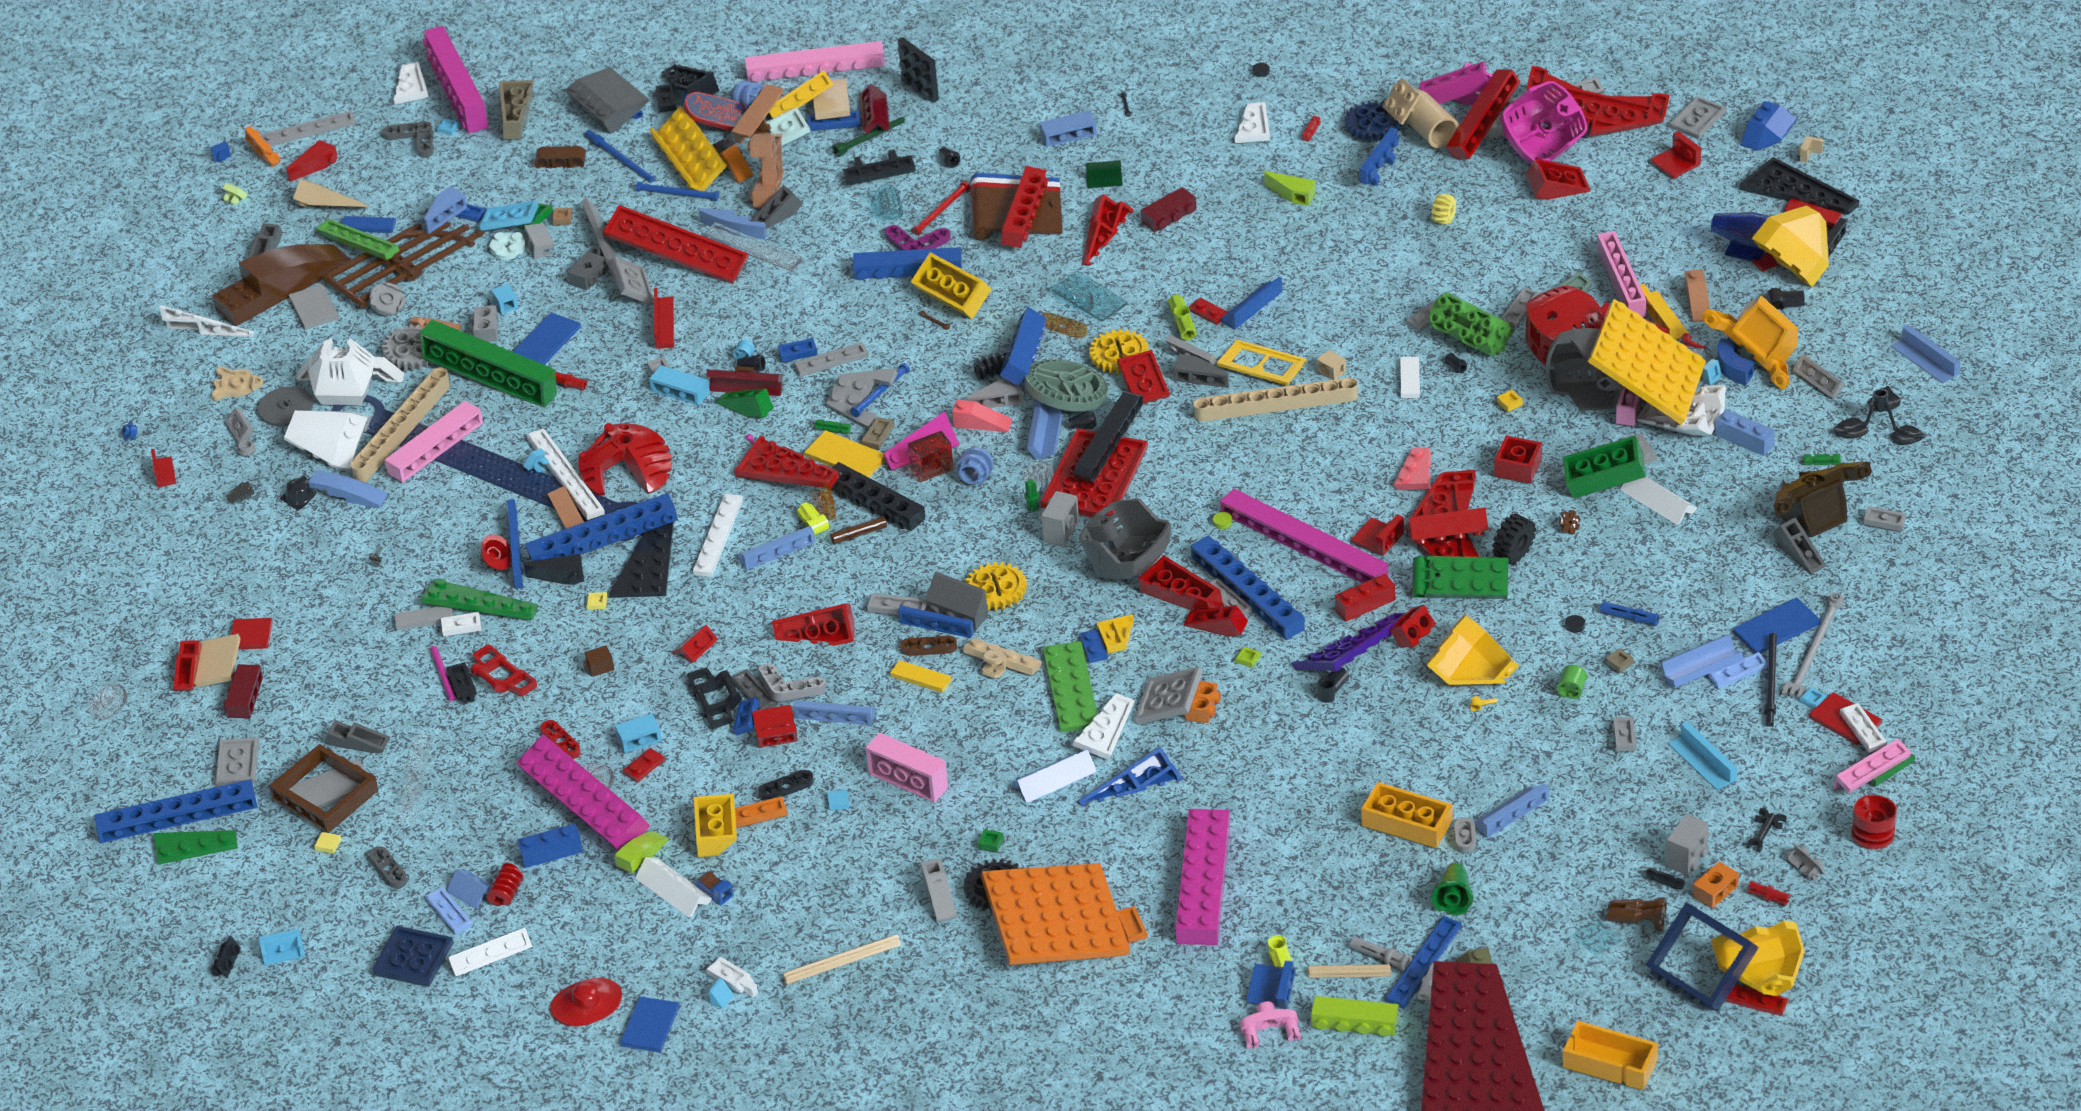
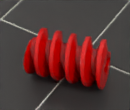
[487,862,524,906]

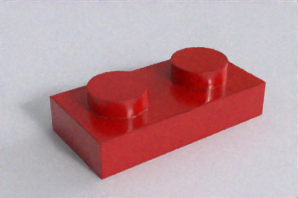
[1189,297,1228,325]
[623,748,665,783]

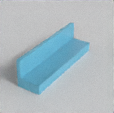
[1669,721,1737,790]

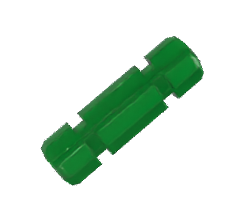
[815,419,851,434]
[1803,454,1841,465]

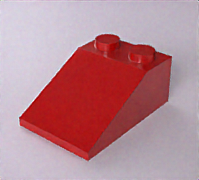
[1526,158,1591,200]

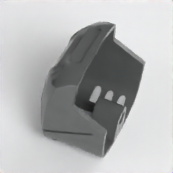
[1546,328,1623,411]
[1079,499,1171,580]

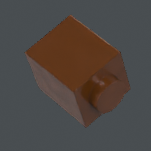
[583,645,614,677]

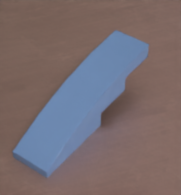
[699,208,767,239]
[308,470,388,508]

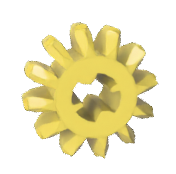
[1431,194,1457,225]

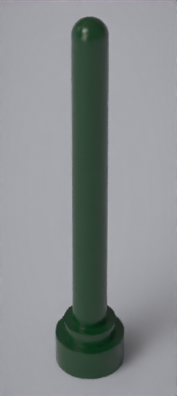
[832,117,905,157]

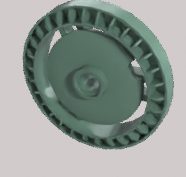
[1024,359,1108,411]

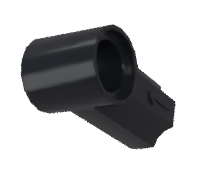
[1766,288,1805,311]
[1317,667,1349,703]

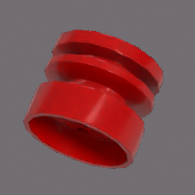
[1851,795,1897,849]

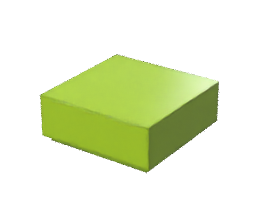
[1235,646,1261,668]

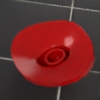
[550,978,623,1027]

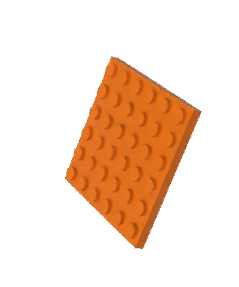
[981,863,1130,965]

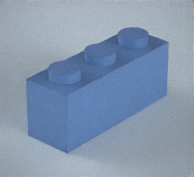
[1040,110,1097,147]
[1715,409,1775,456]

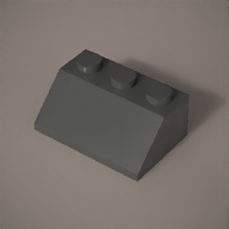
[925,572,988,631]

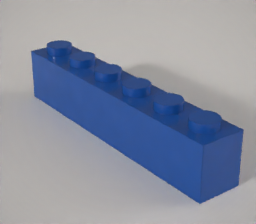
[853,247,962,280]
[1000,307,1046,387]

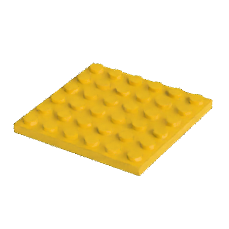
[1588,299,1706,425]

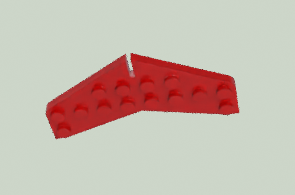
[1526,65,1670,137]
[1406,470,1479,557]

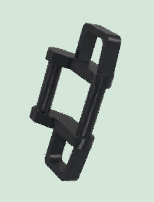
[687,668,742,729]

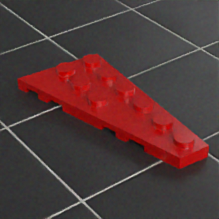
[734,435,839,489]

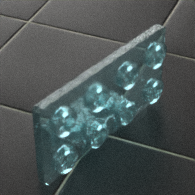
[1052,271,1127,322]

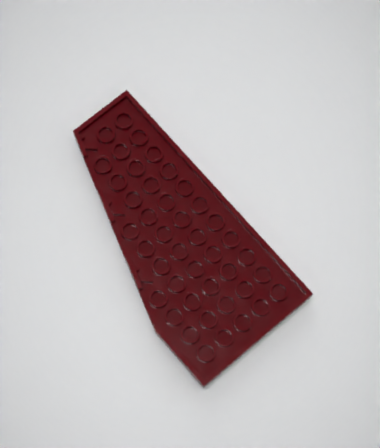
[1421,961,1545,1111]

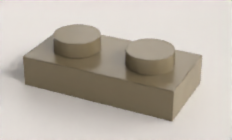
[862,417,895,450]

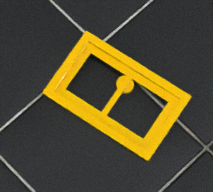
[1217,339,1308,385]

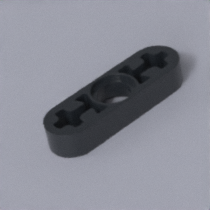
[758,770,814,801]

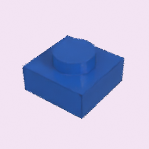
[210,141,231,163]

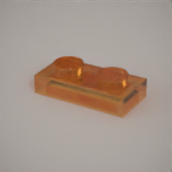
[820,488,836,520]

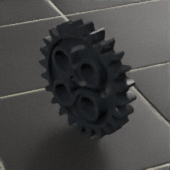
[964,858,1023,913]

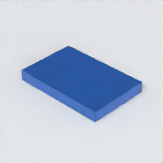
[620,996,680,1053]

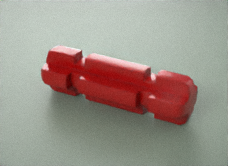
[1301,115,1321,142]

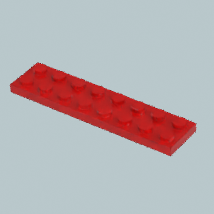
[603,205,748,284]

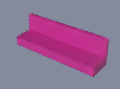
[1419,61,1489,104]

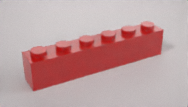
[1446,69,1521,159]

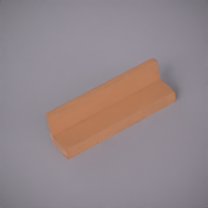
[731,84,784,144]

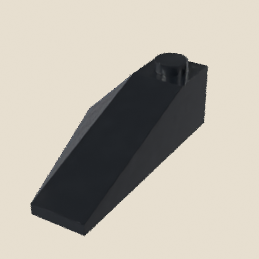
[662,64,720,96]

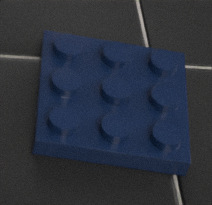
[372,925,454,987]

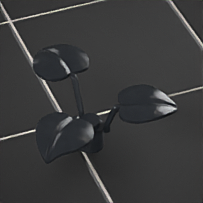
[1833,386,1924,445]

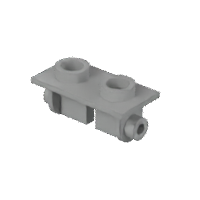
[1786,842,1826,880]

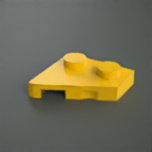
[1097,614,1134,654]

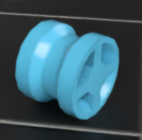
[733,340,755,360]

